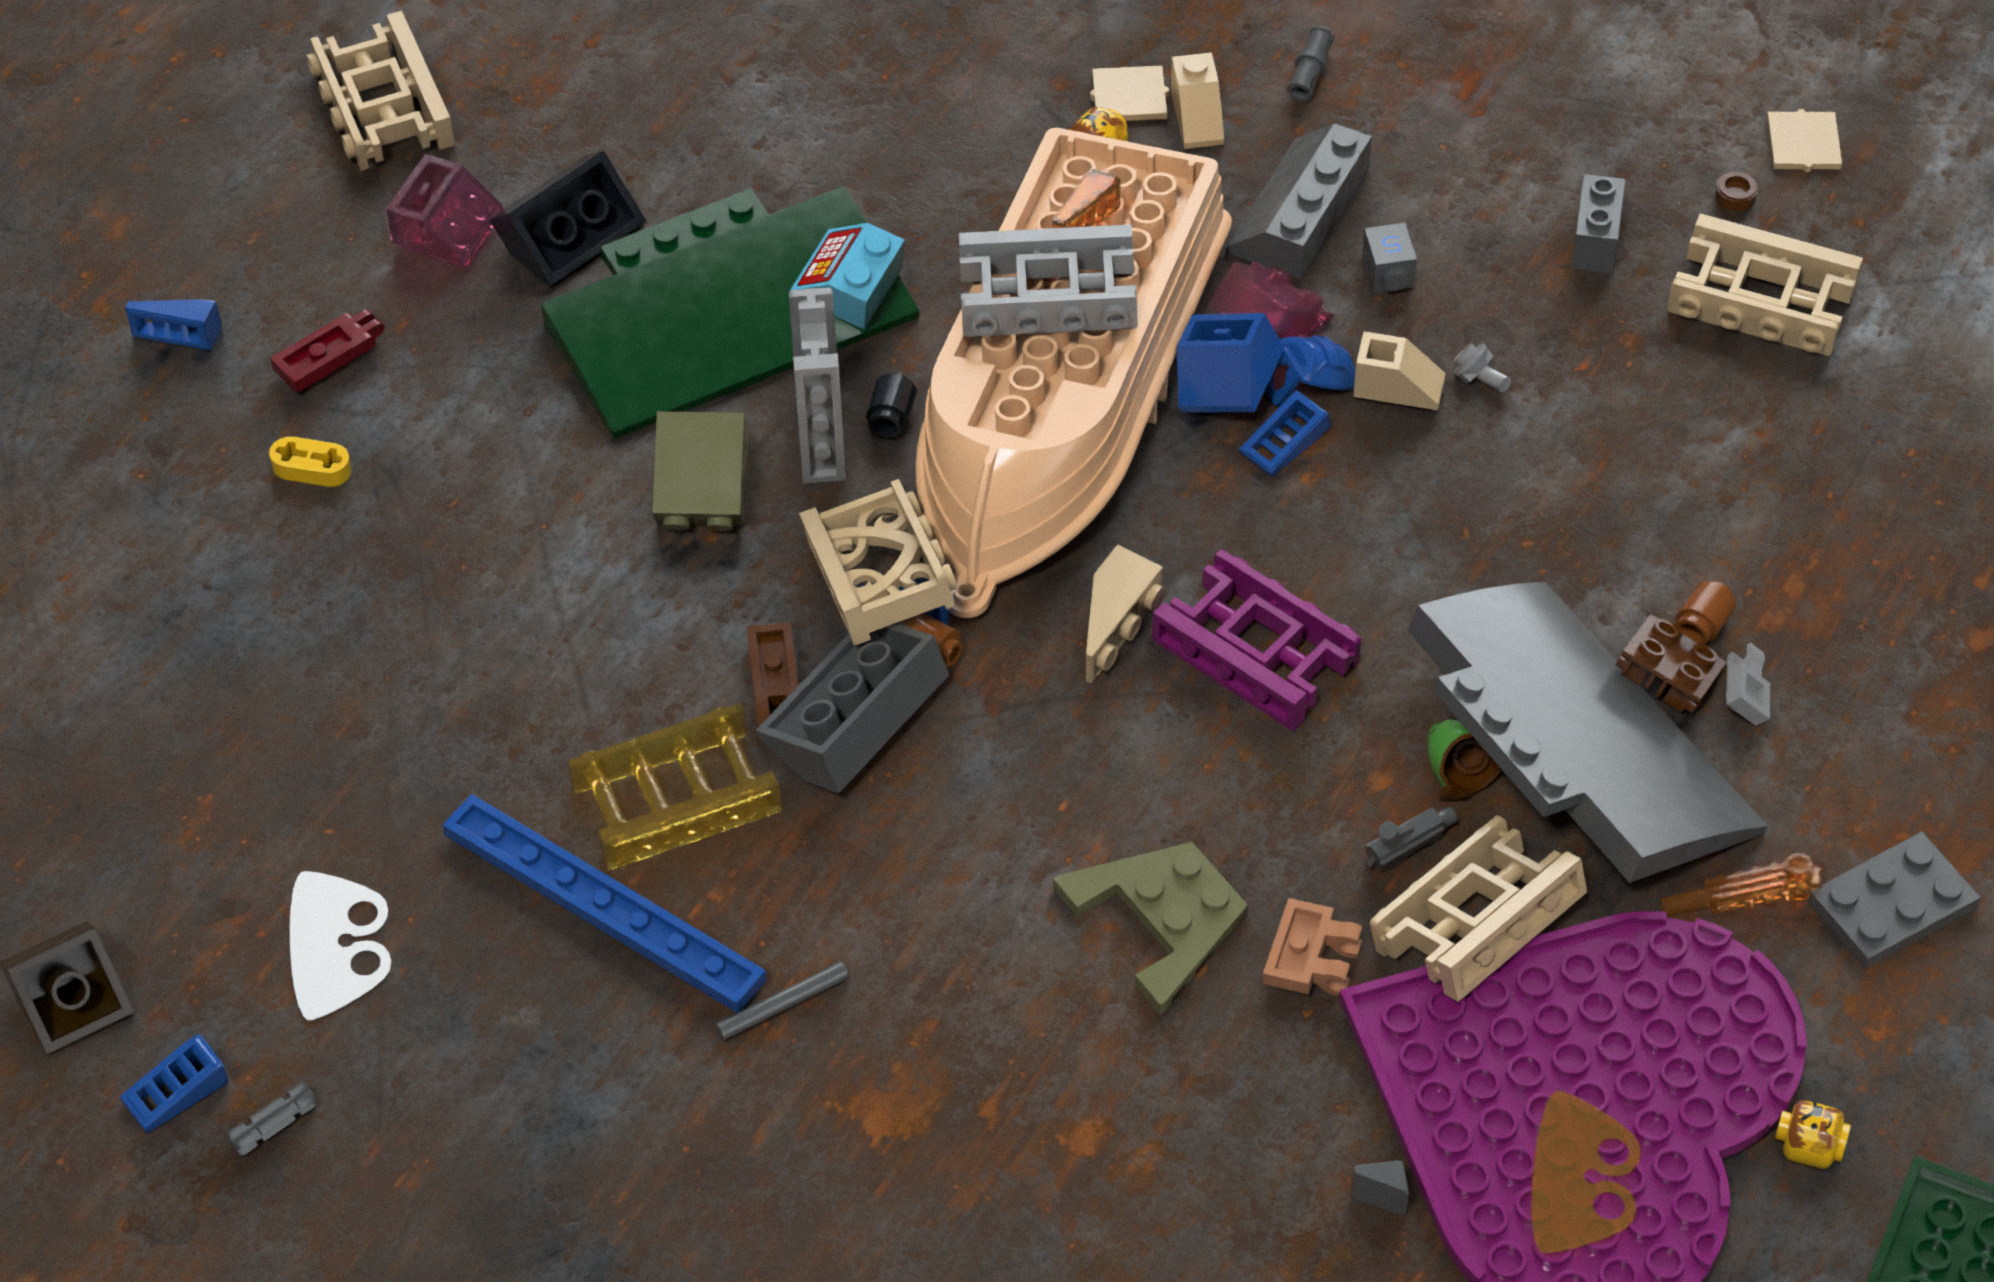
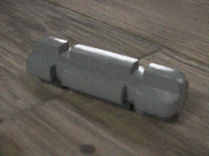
[227,1083,317,1155]

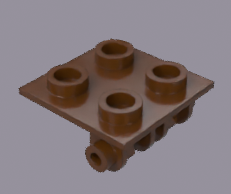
[1615,614,1726,714]

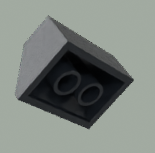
[489,150,646,286]

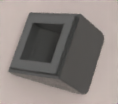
[1351,1160,1409,1215]

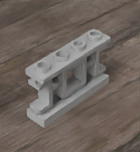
[959,224,1138,337]
[789,288,846,484]

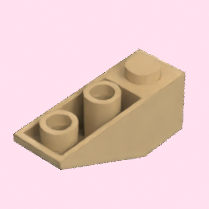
[1086,544,1165,684]

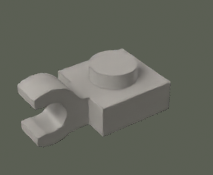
[1725,643,1770,726]

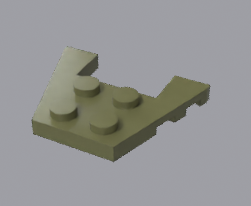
[1053,842,1248,1014]

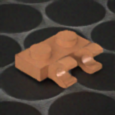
[1263,898,1362,996]

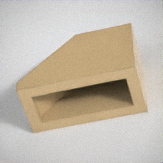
[1171,52,1224,149]

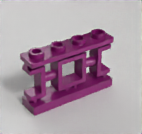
[1152,549,1361,732]

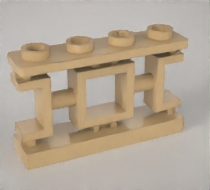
[306,10,455,171]
[1667,213,1863,356]
[1370,815,1587,1002]

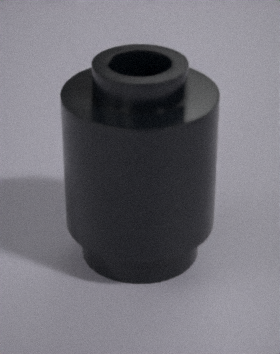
[866,373,917,438]

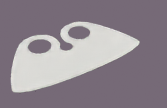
[290,871,391,1020]

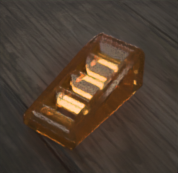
[1052,168,1121,228]

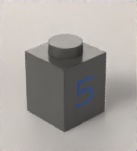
[1362,223,1417,293]

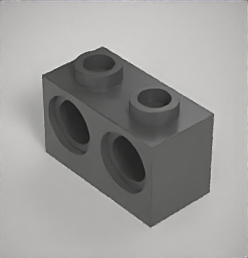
[1571,174,1625,274]

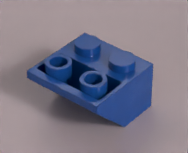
[1177,313,1285,412]

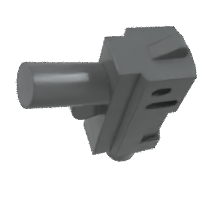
[1366,806,1458,874]

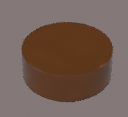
[1715,172,1758,212]

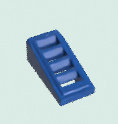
[125,299,222,350]
[1239,390,1331,477]
[120,1034,229,1134]

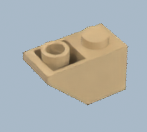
[1353,331,1445,410]

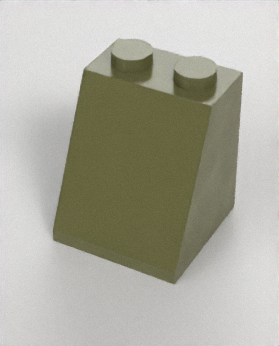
[652,411,751,532]

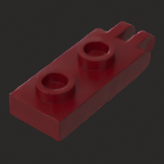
[270,309,385,393]

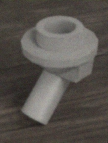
[1453,343,1511,392]

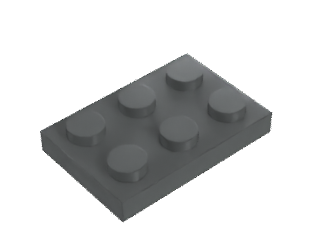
[1808,832,1981,969]

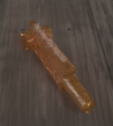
[1660,853,1824,916]

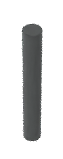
[715,961,849,1041]

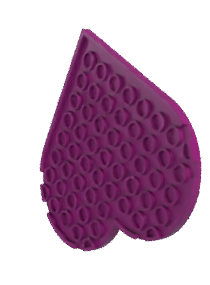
[1339,911,1807,1282]

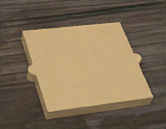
[1090,66,1169,121]
[1767,109,1842,172]

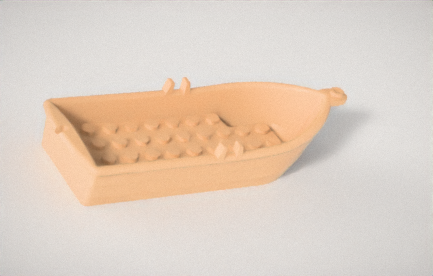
[915,128,1232,618]

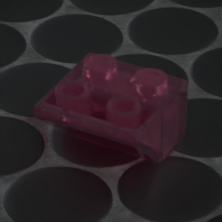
[386,153,504,267]
[1209,261,1334,339]

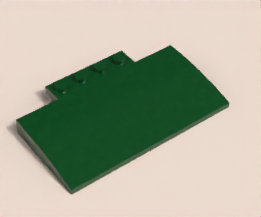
[541,186,919,439]

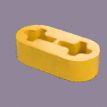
[269,437,352,487]

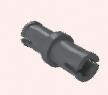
[1287,25,1335,102]

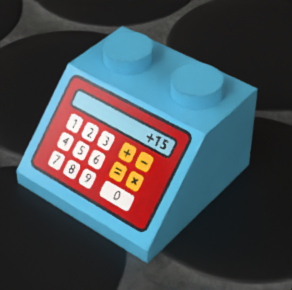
[790,223,905,329]

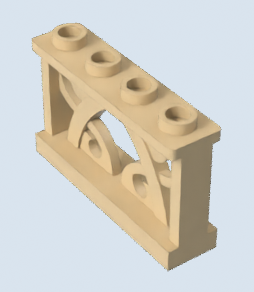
[799,479,958,646]

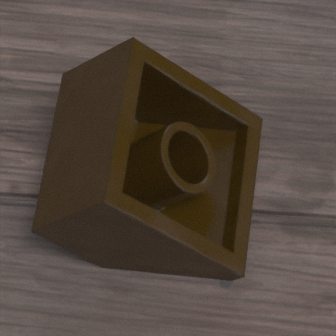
[0,921,134,1054]

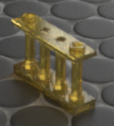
[568,703,781,871]

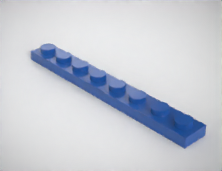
[442,794,767,1013]

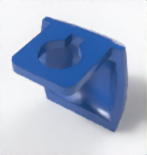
[1265,335,1356,406]

